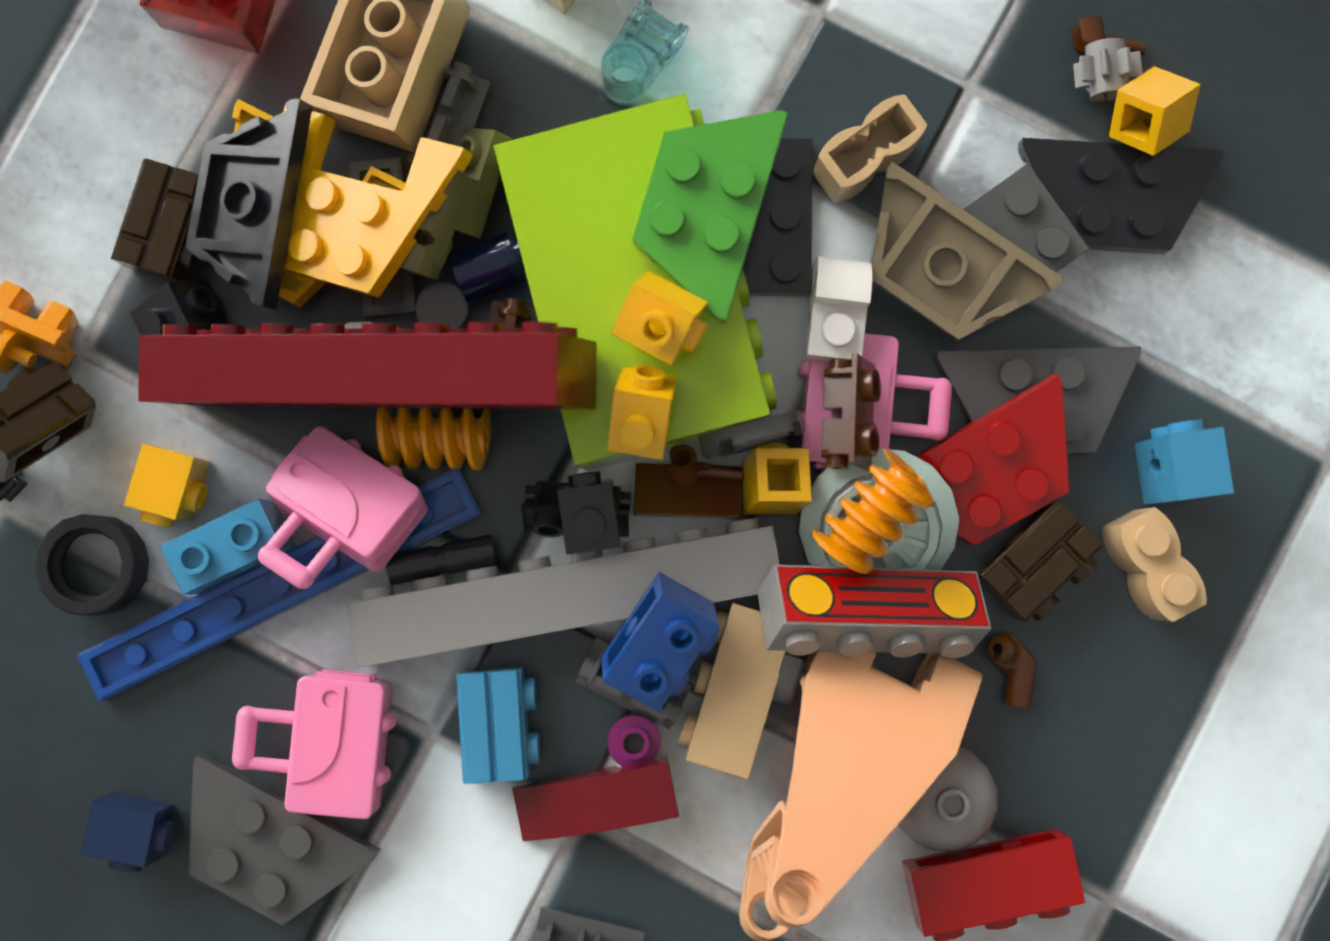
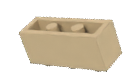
[678,602,786,779]

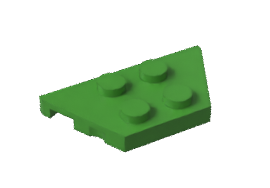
[632,110,788,324]

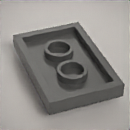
[950,163,1090,343]

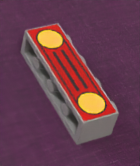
[757,564,992,658]

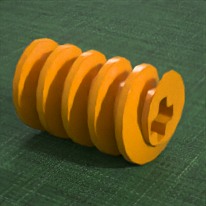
[376,408,491,471]
[812,450,934,574]

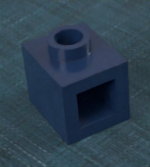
[80,792,176,872]

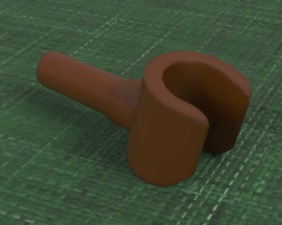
[1072,16,1146,56]
[668,445,743,487]

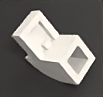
[806,256,872,364]

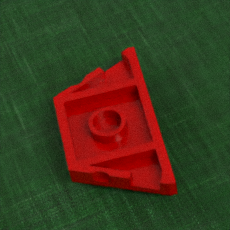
[915,373,1069,545]

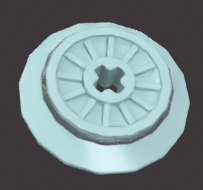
[799,448,959,570]

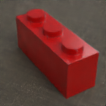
[902,828,1085,941]

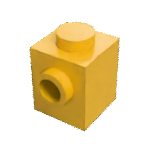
[1109,66,1201,156]
[611,271,708,365]
[124,443,210,528]
[741,443,812,515]

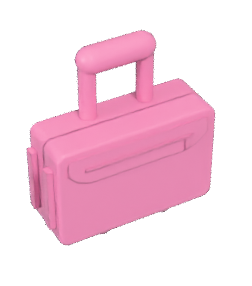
[797,333,952,471]
[258,426,428,589]
[232,669,397,819]

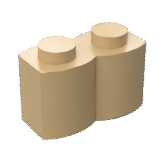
[812,95,928,203]
[1102,507,1207,622]

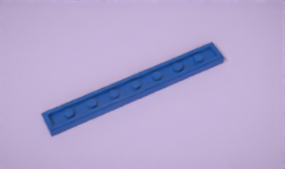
[77,468,483,702]

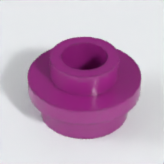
[607,715,661,767]

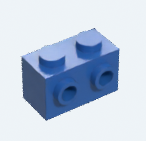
[601,572,720,712]

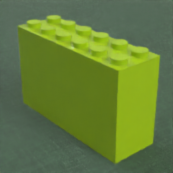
[493,93,778,470]

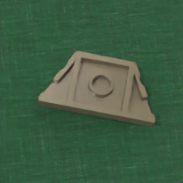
[872,161,1065,341]

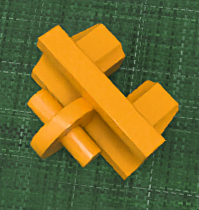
[0,280,78,374]

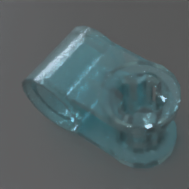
[601,0,689,105]

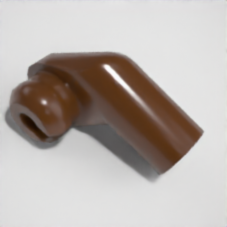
[986,632,1037,708]

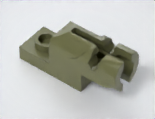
[399,127,511,281]

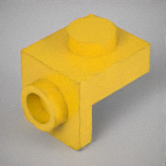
[607,365,678,460]

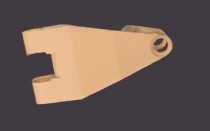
[739,651,982,941]

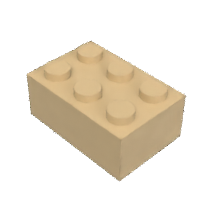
[300,0,471,153]

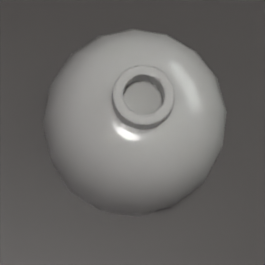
[898,746,998,851]

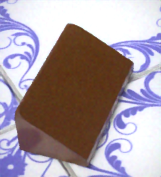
[634,463,741,519]

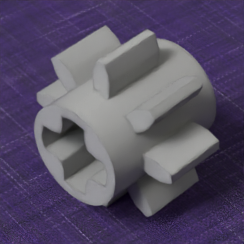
[1073,38,1143,102]

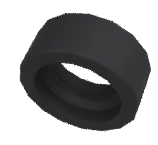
[34,514,149,616]

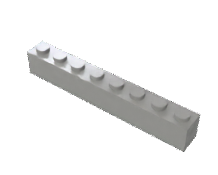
[346,518,780,668]

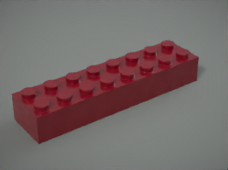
[138,322,596,410]

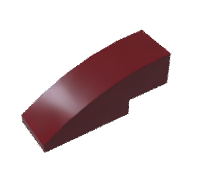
[512,757,679,841]

